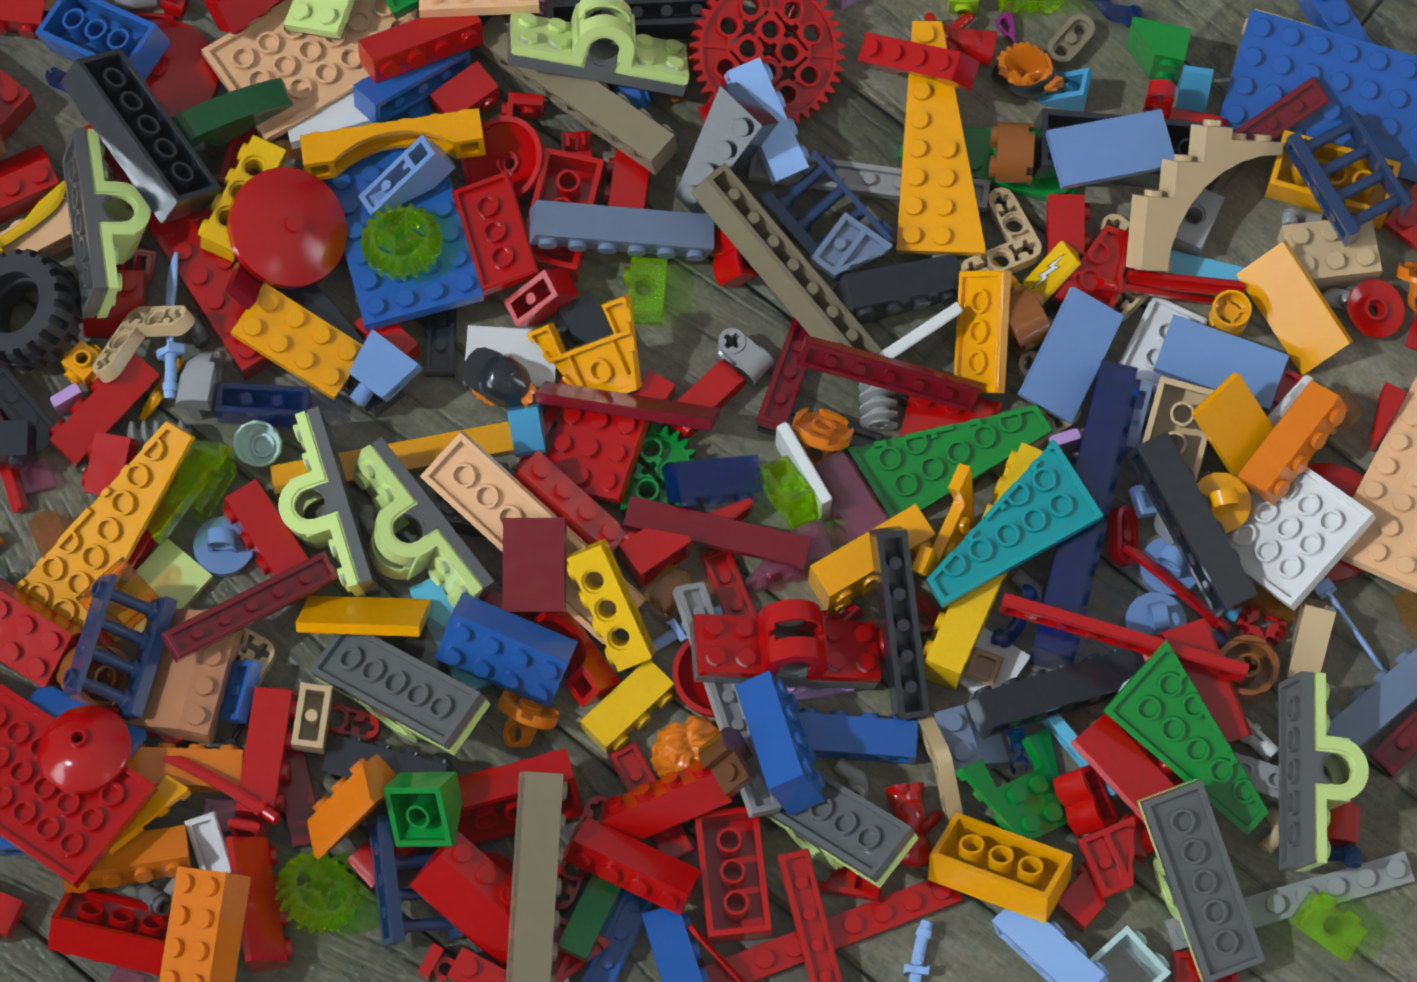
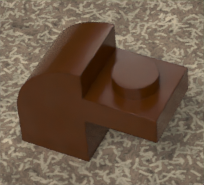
[698,727,755,797]

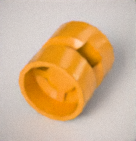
[1207,290,1252,337]

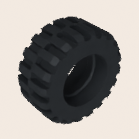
[0,249,84,371]

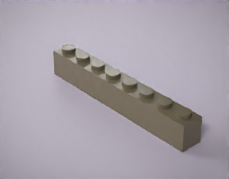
[476,15,679,175]
[690,162,881,354]
[506,771,568,982]

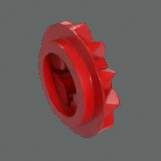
[1237,600,1287,648]

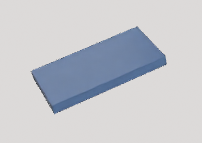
[1045,109,1174,190]
[1017,287,1124,424]
[1153,314,1289,412]

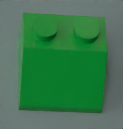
[1125,16,1191,85]
[383,772,462,847]

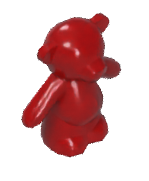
[924,12,997,68]
[885,782,942,868]

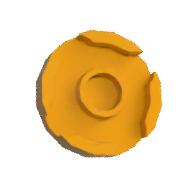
[1197,472,1251,534]

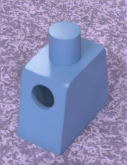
[349,329,423,408]

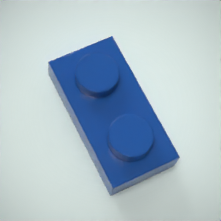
[218,660,262,724]

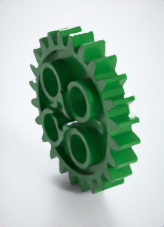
[611,424,700,515]

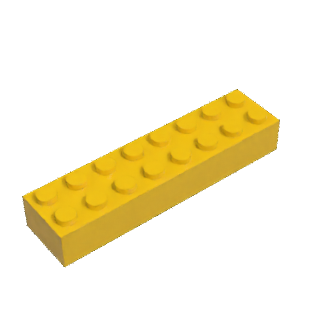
[923,442,1043,692]

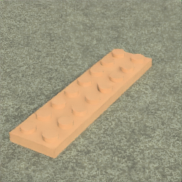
[420,430,646,645]

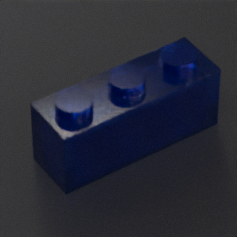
[215,382,313,427]
[662,454,763,508]

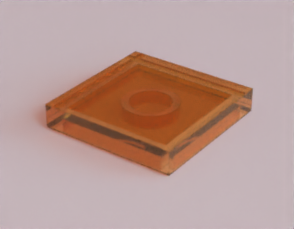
[75,556,161,643]

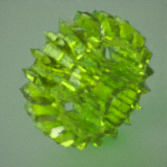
[360,202,443,282]
[275,850,361,936]

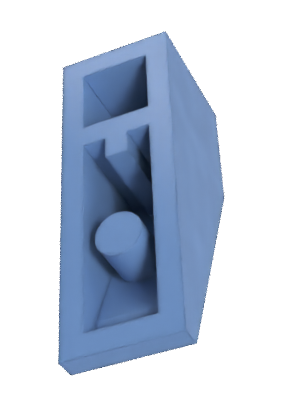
[358,134,456,218]

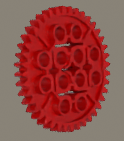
[689,0,845,125]

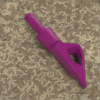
[996,0,1017,44]

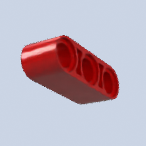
[669,359,747,439]

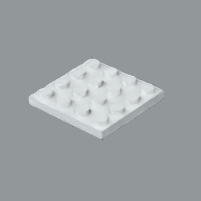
[1225,467,1376,611]

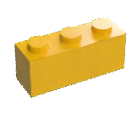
[580,659,675,754]

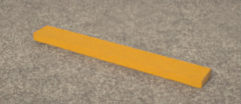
[270,421,515,498]

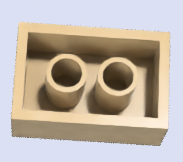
[1277,220,1382,290]
[1142,376,1214,482]

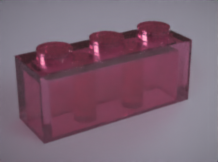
[814,450,890,541]

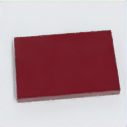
[502,517,567,612]

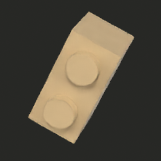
[291,682,334,754]

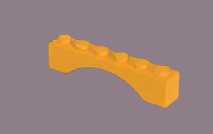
[300,108,486,180]

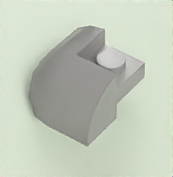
[175,351,225,419]

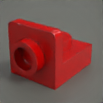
[501,92,545,119]

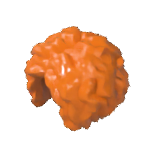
[650,715,719,778]

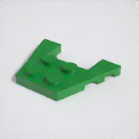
[955,728,1067,840]

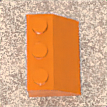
[307,754,397,860]

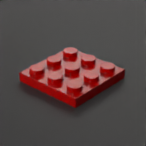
[546,407,650,504]

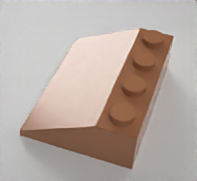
[122,609,244,745]

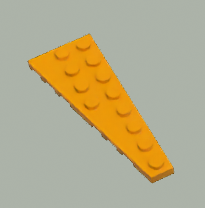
[896,21,986,256]
[16,421,195,628]

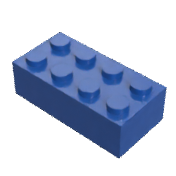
[35,0,171,81]
[434,592,578,708]
[735,670,825,816]

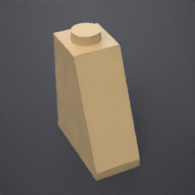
[1286,597,1336,677]

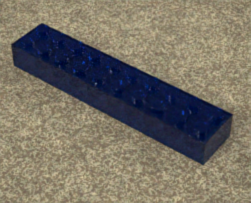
[1028,359,1141,670]

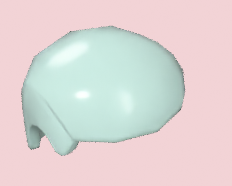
[233,420,283,468]

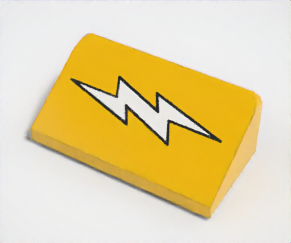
[1023,241,1081,303]

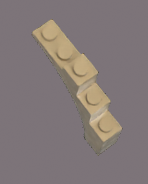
[1126,119,1283,271]

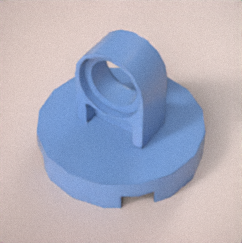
[193,516,255,578]
[1139,537,1196,596]
[1124,592,1187,636]

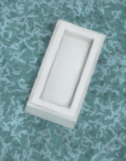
[184,811,231,873]

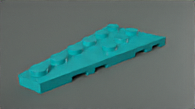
[926,439,1104,608]

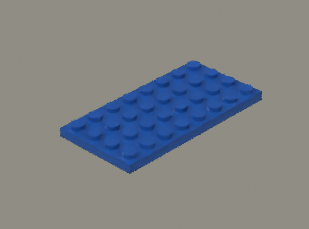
[1219,9,1417,182]
[325,98,484,331]

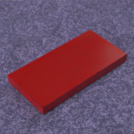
[451,171,540,297]

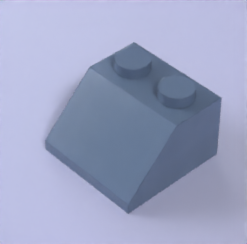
[933,704,1010,779]

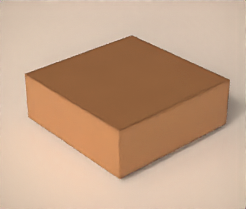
[964,647,1004,688]

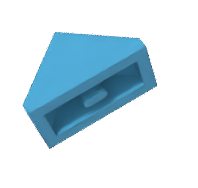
[1176,65,1214,113]
[1038,68,1093,112]
[507,401,546,457]

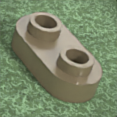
[1046,14,1095,67]

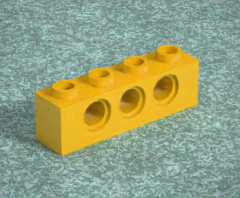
[198,135,286,262]
[566,538,657,672]

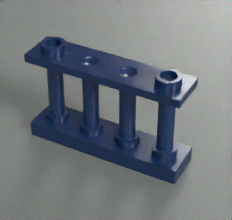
[1284,105,1413,247]
[761,150,897,285]
[62,574,178,721]
[367,814,464,947]

